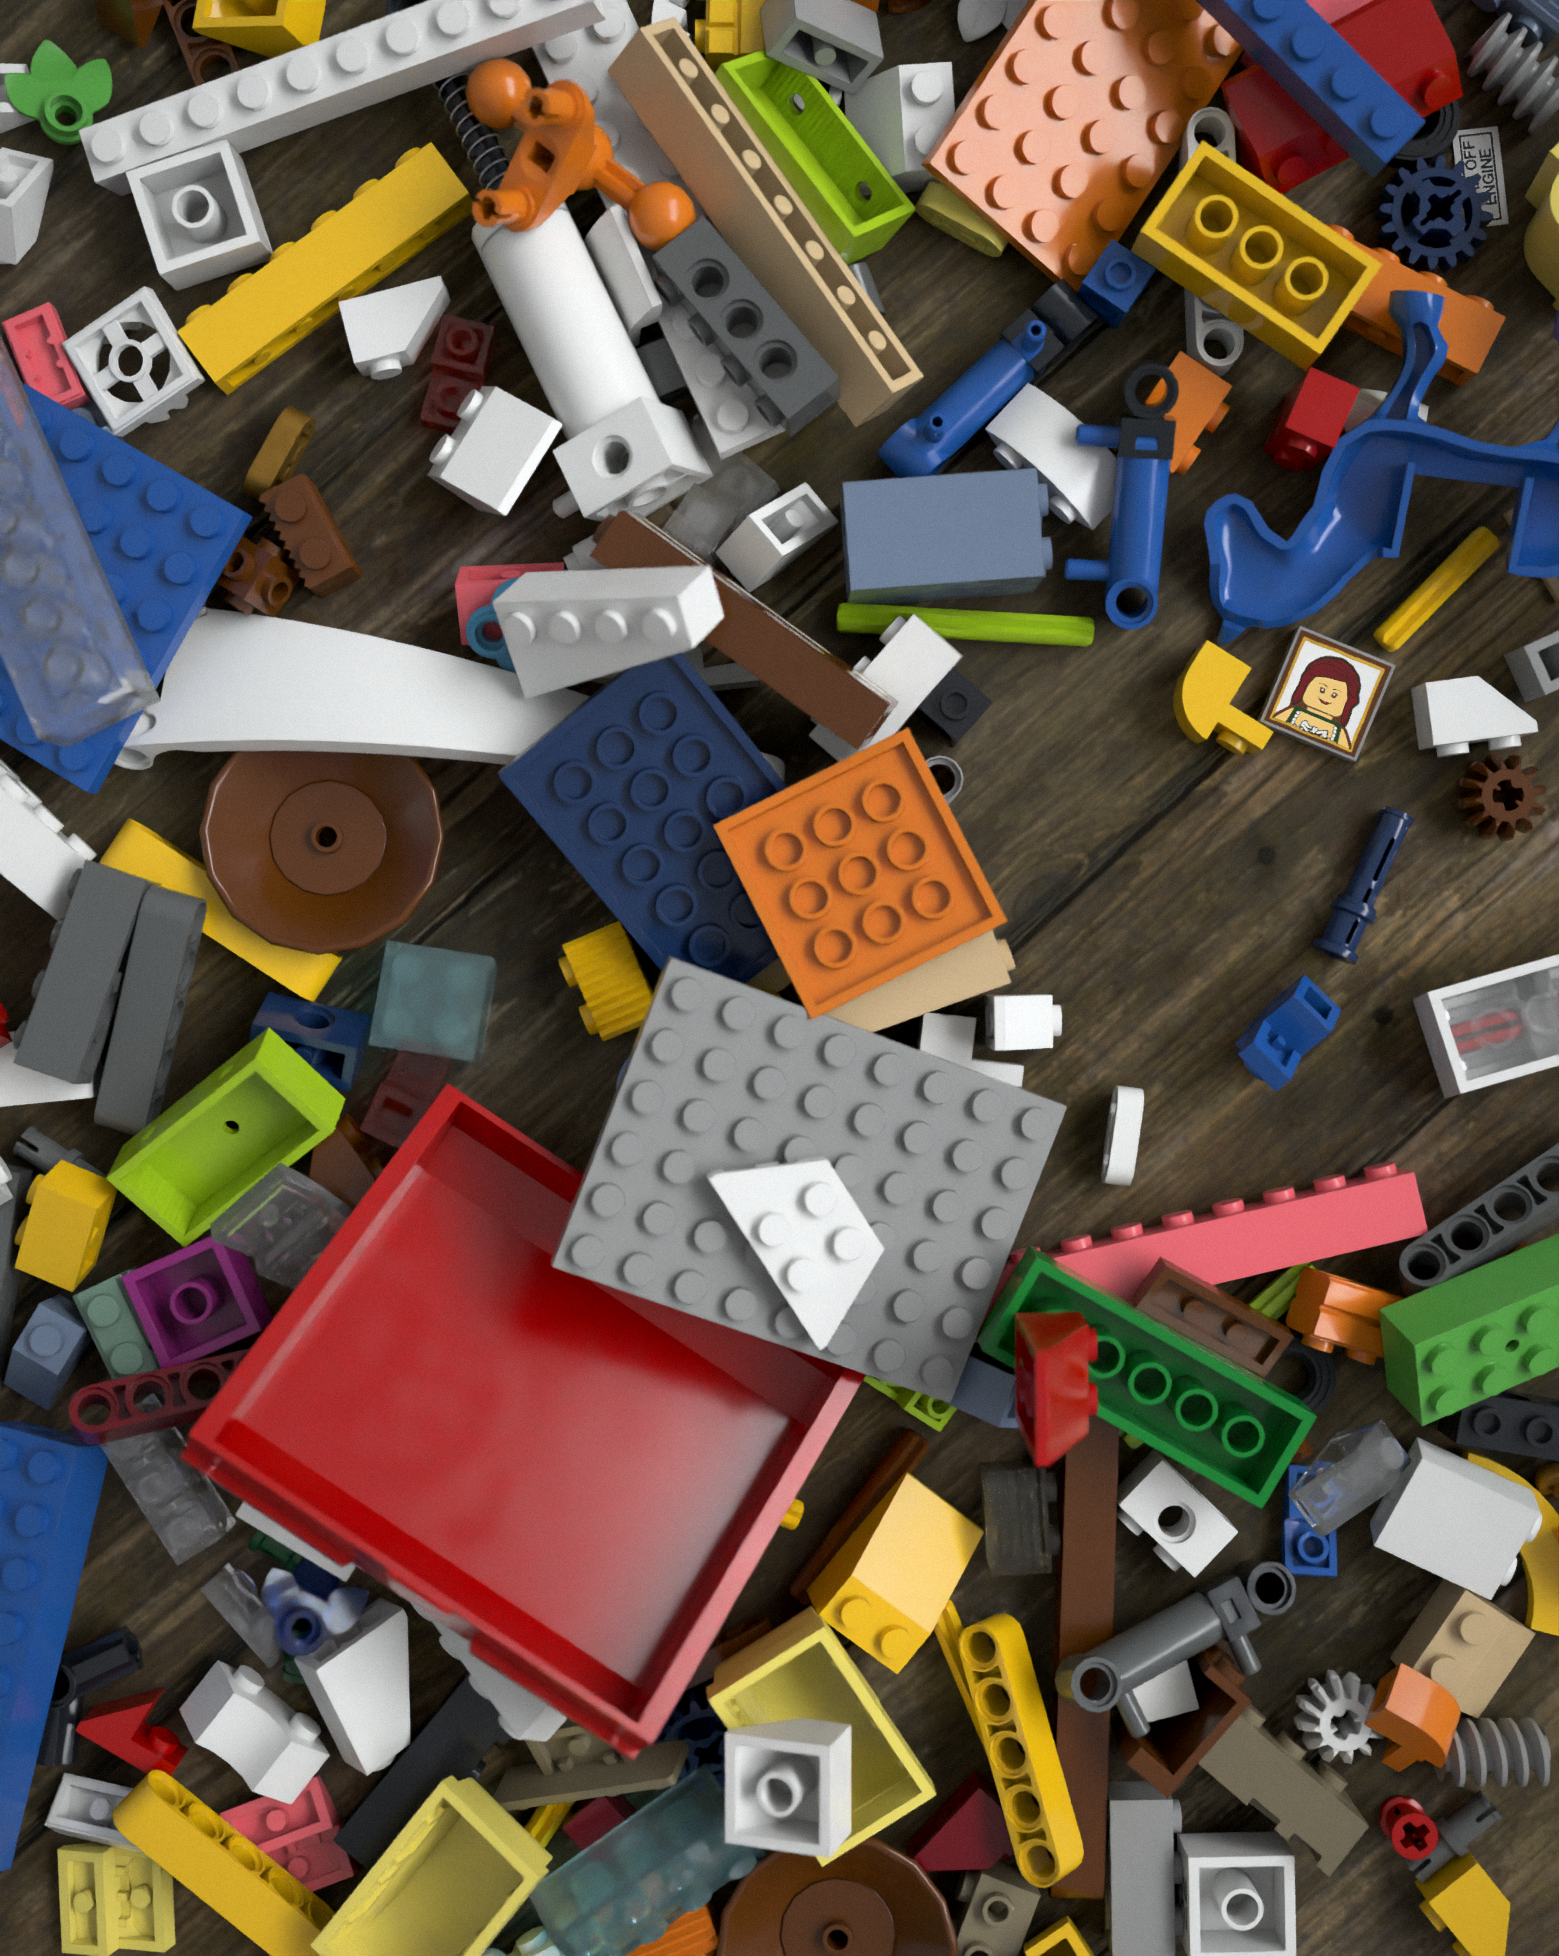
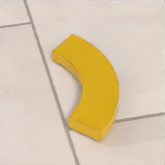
[1462,1449,1559,1636]

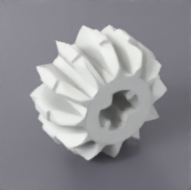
[1294,1669,1384,1764]

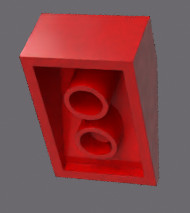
[1015,1312,1098,1466]

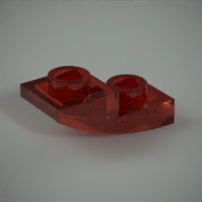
[420,314,495,434]

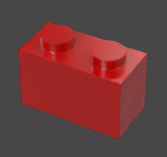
[1262,367,1360,472]

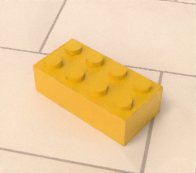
[1131,140,1382,371]

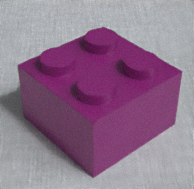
[121,1226,274,1368]

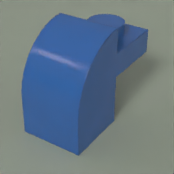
[1235,974,1341,1091]

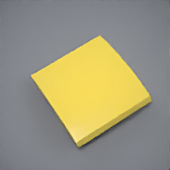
[57,1842,176,1956]

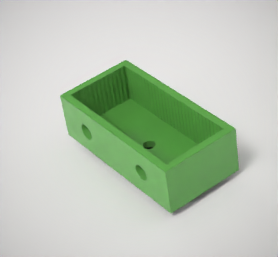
[1379,1233,1559,1426]

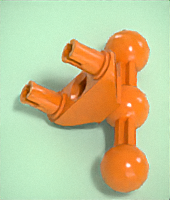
[465,58,696,252]

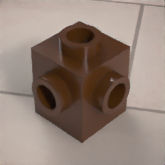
[216,536,300,617]

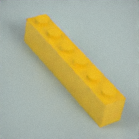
[177,142,473,396]

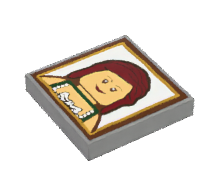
[1257,626,1396,763]

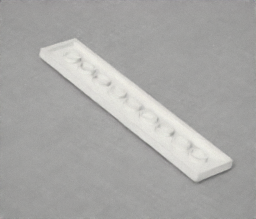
[531,0,791,460]

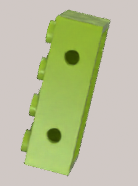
[715,49,916,265]
[106,1027,345,1248]

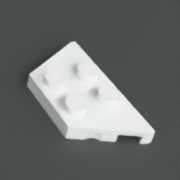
[706,1156,885,1350]

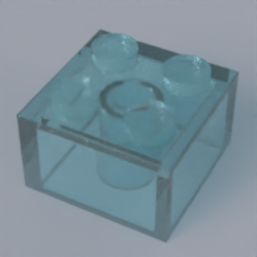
[368,940,498,1066]

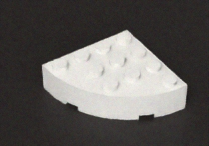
[0,758,97,921]

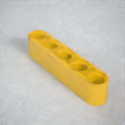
[99,818,343,1002]
[958,1613,1084,1888]
[112,1769,336,1956]

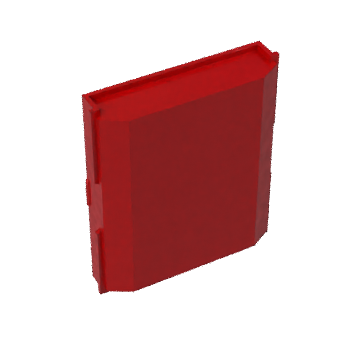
[179,1083,866,1761]

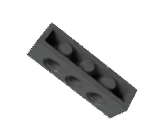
[652,216,841,437]

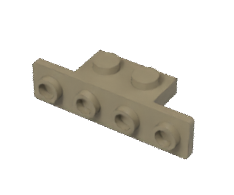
[493,1719,690,1811]

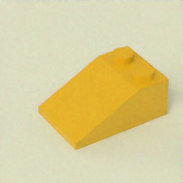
[806,1472,984,1675]

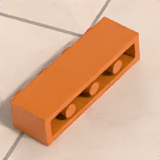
[1326,224,1506,387]

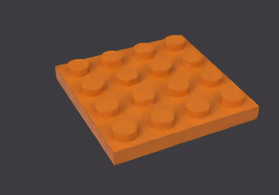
[713,728,1007,1020]

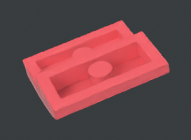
[220,1775,359,1892]

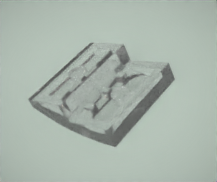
[210,1163,353,1289]

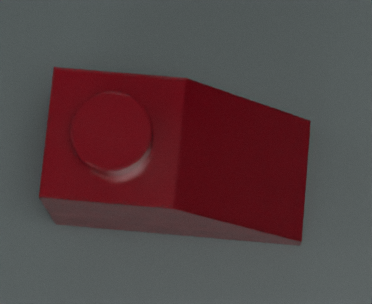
[905,1770,1014,1872]

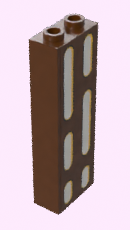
[589,509,899,750]

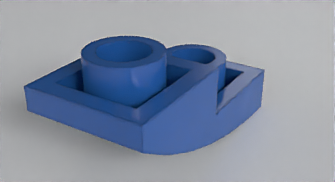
[1281,1465,1341,1578]

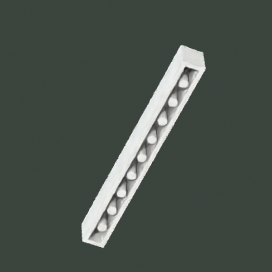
[79,0,606,196]

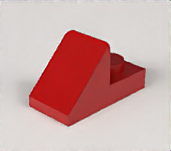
[75,1688,189,1776]

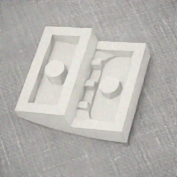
[584,204,663,347]

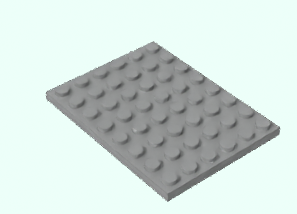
[550,956,1067,1403]

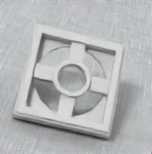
[62,286,206,437]

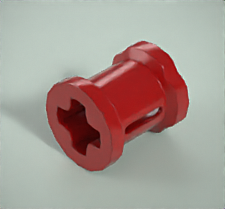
[1378,1794,1438,1860]

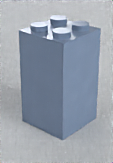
[840,468,1053,605]

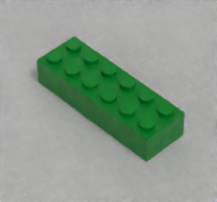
[976,1245,1317,1509]

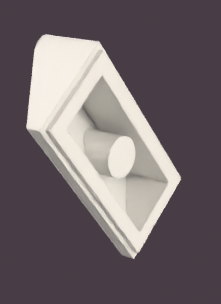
[44,1773,145,1854]

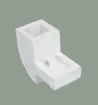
[917,1012,1024,1087]

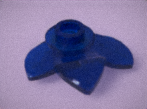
[261,1558,368,1656]

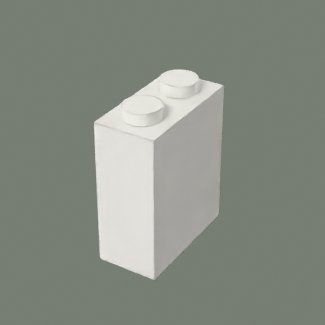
[1370,1437,1542,1600]

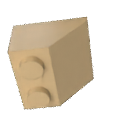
[1390,1579,1536,1719]

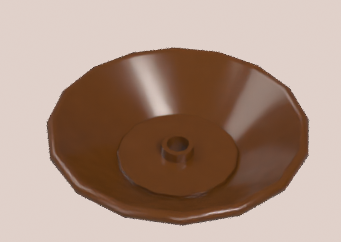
[199,751,445,955]
[716,1836,958,1956]

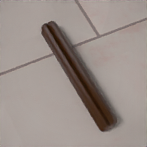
[789,1429,930,1607]

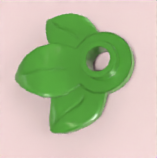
[5,40,112,145]

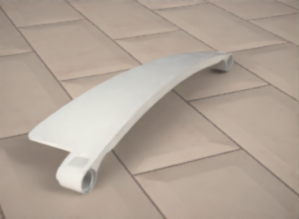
[114,608,785,781]

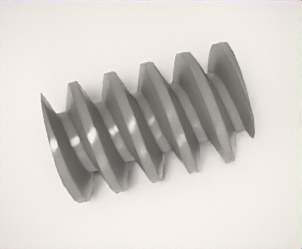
[1461,12,1559,135]
[1433,1718,1551,1787]

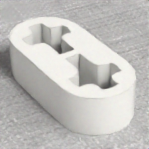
[1101,1085,1144,1187]

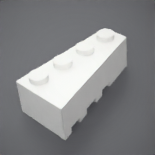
[492,566,724,699]

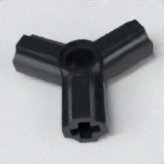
[36,1625,144,1766]

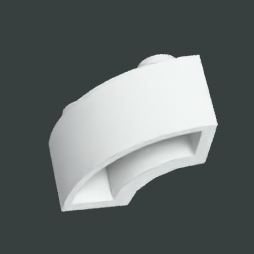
[985,383,1117,530]
[179,1660,330,1804]

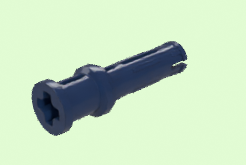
[1312,807,1414,965]

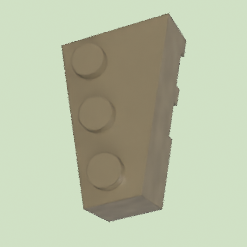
[1198,1704,1369,1877]

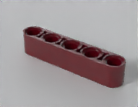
[69,1348,252,1445]

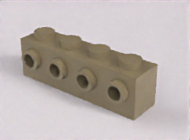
[951,1861,1041,1956]

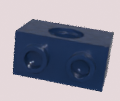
[249,992,371,1092]

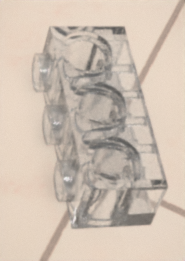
[99,1392,237,1566]

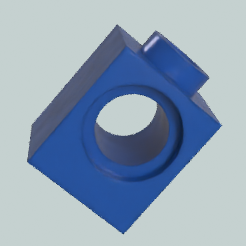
[1078,239,1156,330]

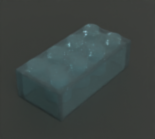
[529,1763,767,1956]

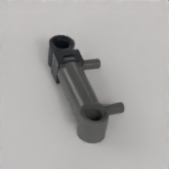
[1055,1559,1297,1738]

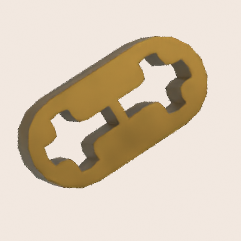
[243,406,316,501]

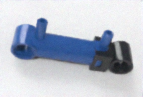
[877,278,1100,478]
[1064,359,1179,630]

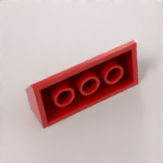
[1220,0,1463,194]

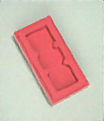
[1,302,92,410]

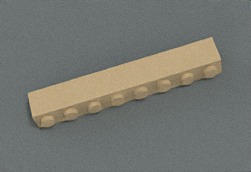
[607,17,924,427]

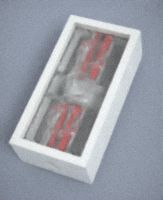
[1413,954,1559,1098]

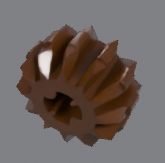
[1453,752,1548,842]

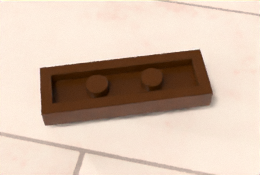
[1131,1257,1294,1378]

